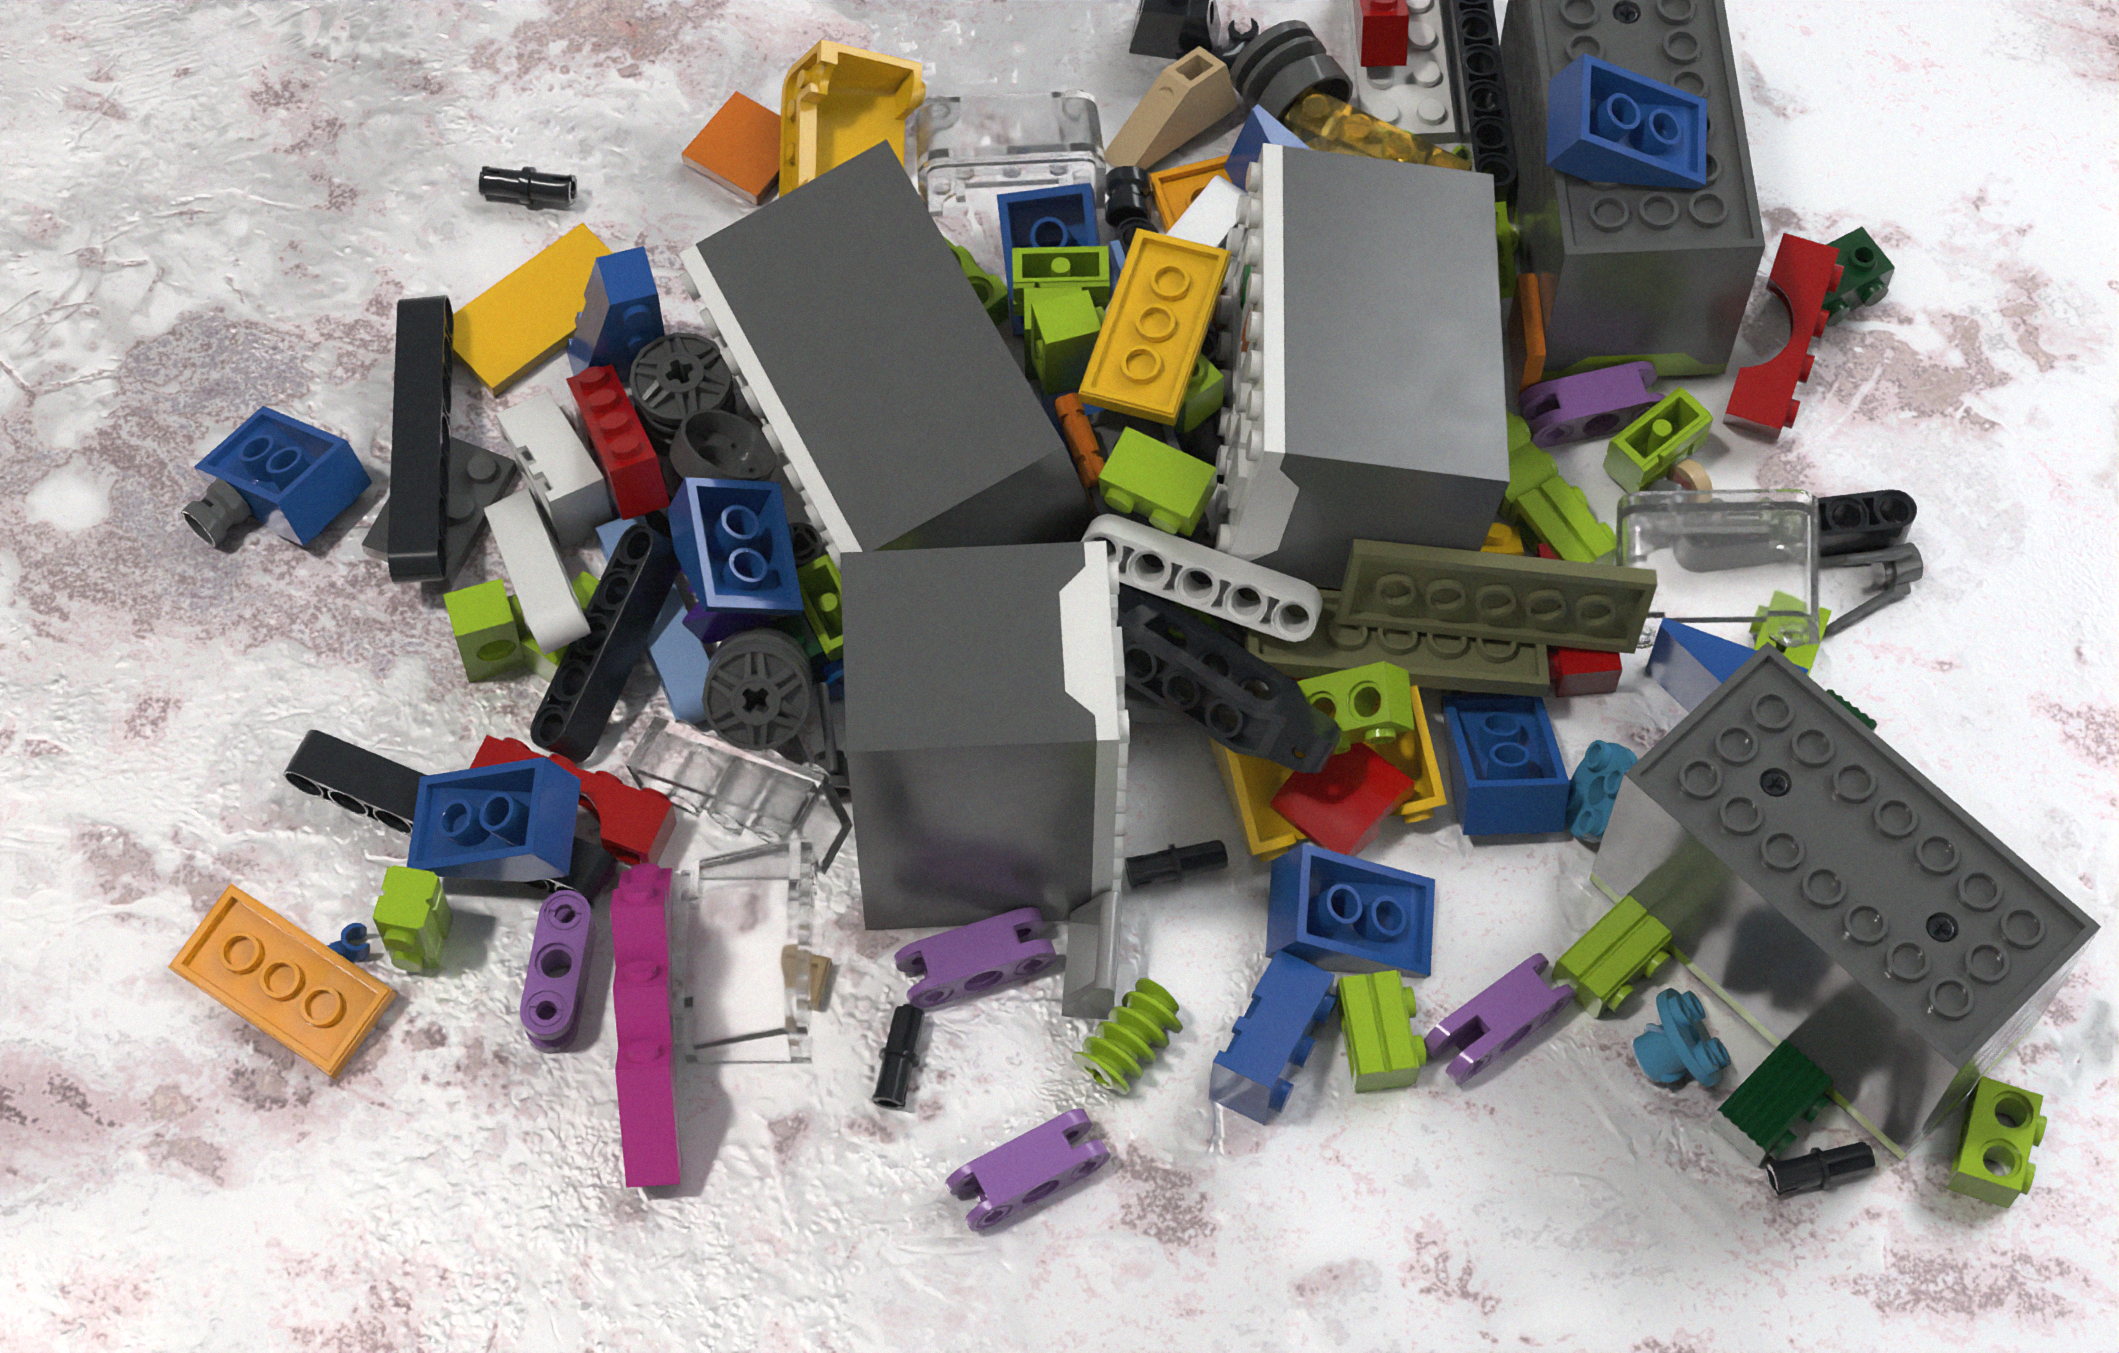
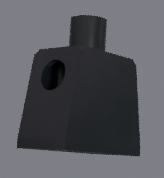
[1129,0,1221,60]

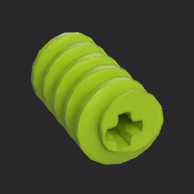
[1072,978,1183,1095]

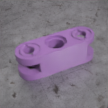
[1518,361,1666,448]
[520,890,596,1054]
[893,907,1057,1009]
[1424,953,1576,1085]
[945,1108,1111,1231]

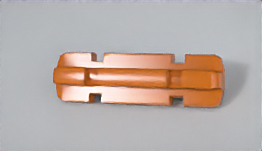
[1054,393,1105,488]

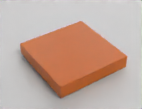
[681,91,781,206]
[1507,273,1546,406]

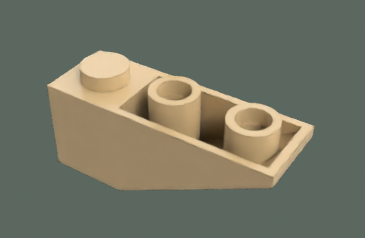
[1102,46,1238,170]

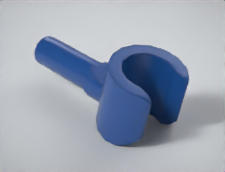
[326,923,370,963]

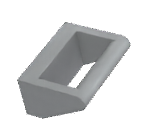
[1062,891,1122,1020]

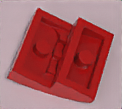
[1270,742,1415,857]

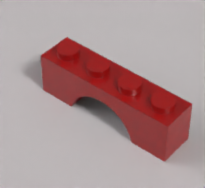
[1722,233,1844,439]
[566,364,670,521]
[469,735,677,867]

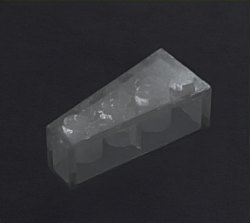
[626,716,853,875]

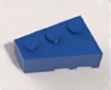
[566,246,665,384]
[1208,949,1338,1125]

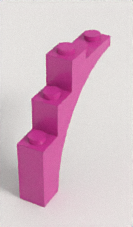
[610,863,682,1188]

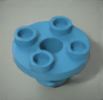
[1565,740,1638,843]
[1632,988,1731,1087]

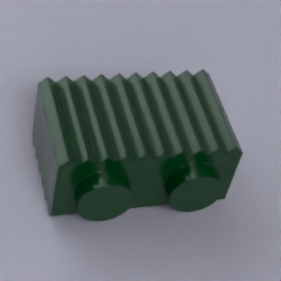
[1710,1039,1833,1167]

